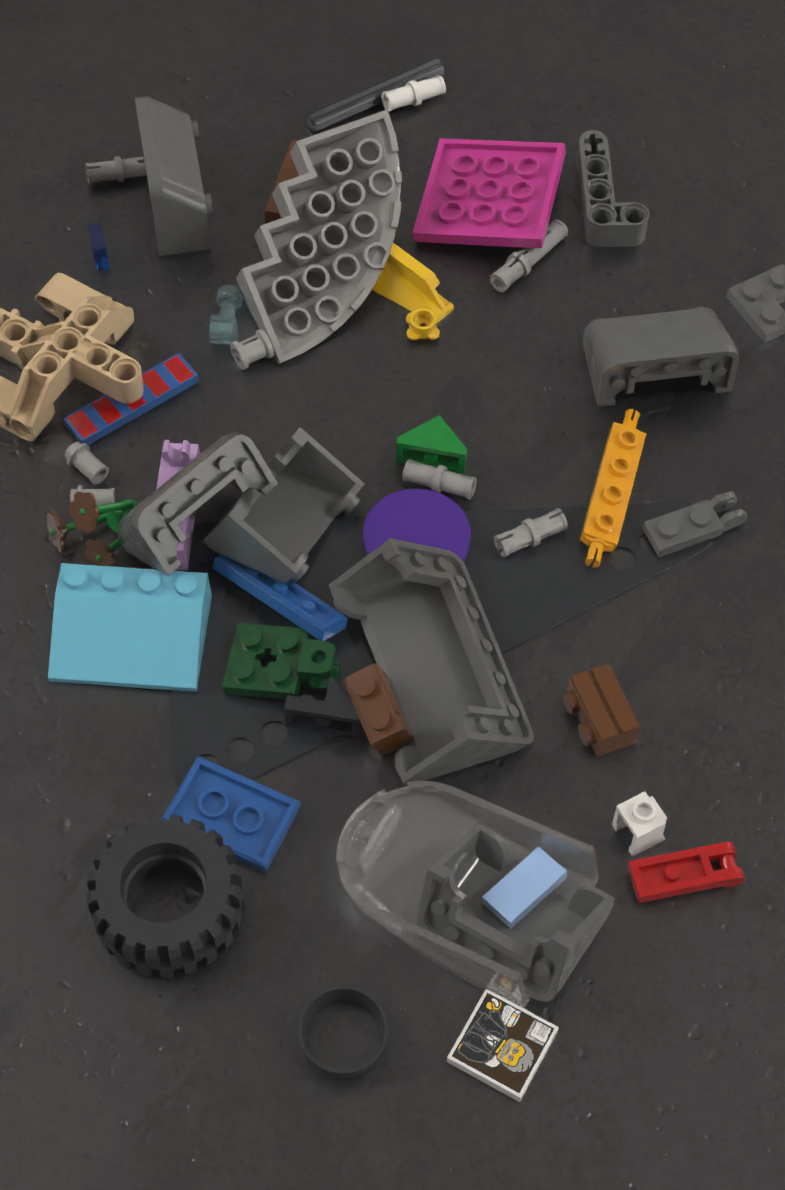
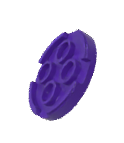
[363,489,471,562]

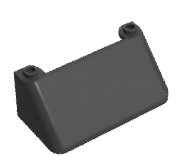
[329,538,534,784]

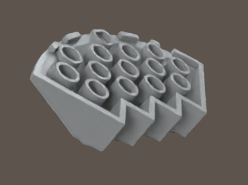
[236,110,402,364]

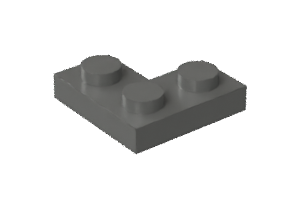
[726,264,785,343]

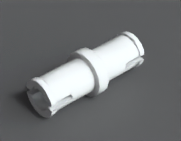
[381,75,446,112]

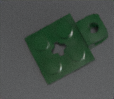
[222,623,341,700]

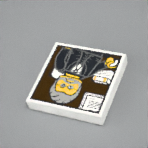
[447,989,559,1102]

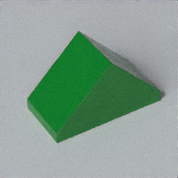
[396,415,467,475]

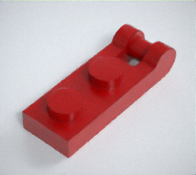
[627,842,745,904]

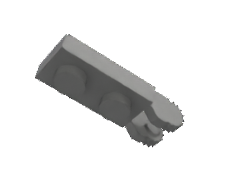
[643,491,748,557]

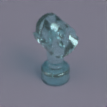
[209,285,243,345]

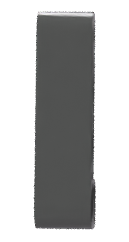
[576,130,649,247]

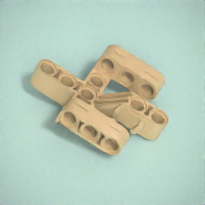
[0,273,144,442]

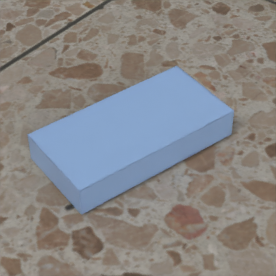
[482,846,567,929]

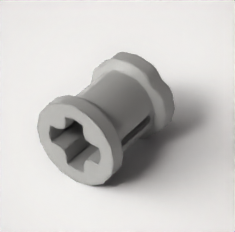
[230,329,274,370]

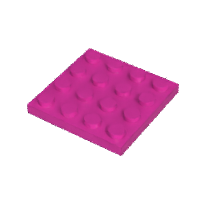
[412,138,566,248]

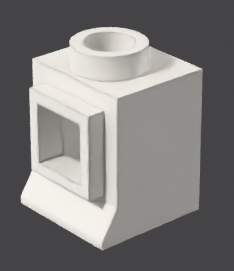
[612,791,667,857]

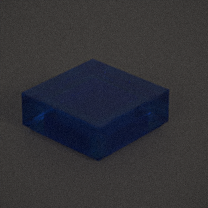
[88,222,110,271]

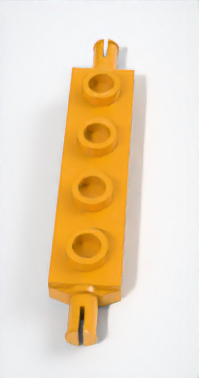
[580,409,647,568]

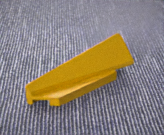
[371,243,454,324]

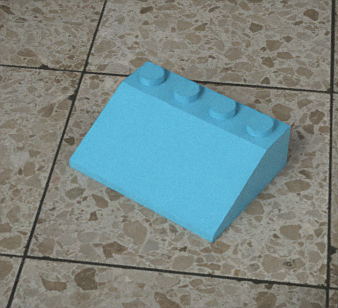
[48,563,212,692]

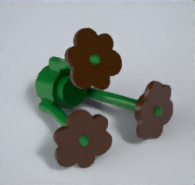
[47,492,139,567]

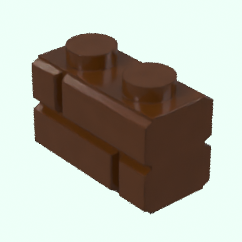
[343,663,415,756]
[563,664,641,757]

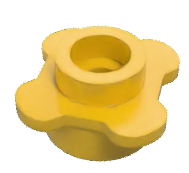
[406,308,440,340]

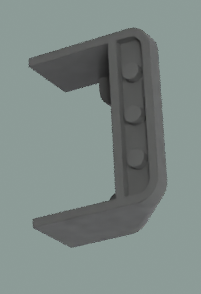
[134,96,213,256]

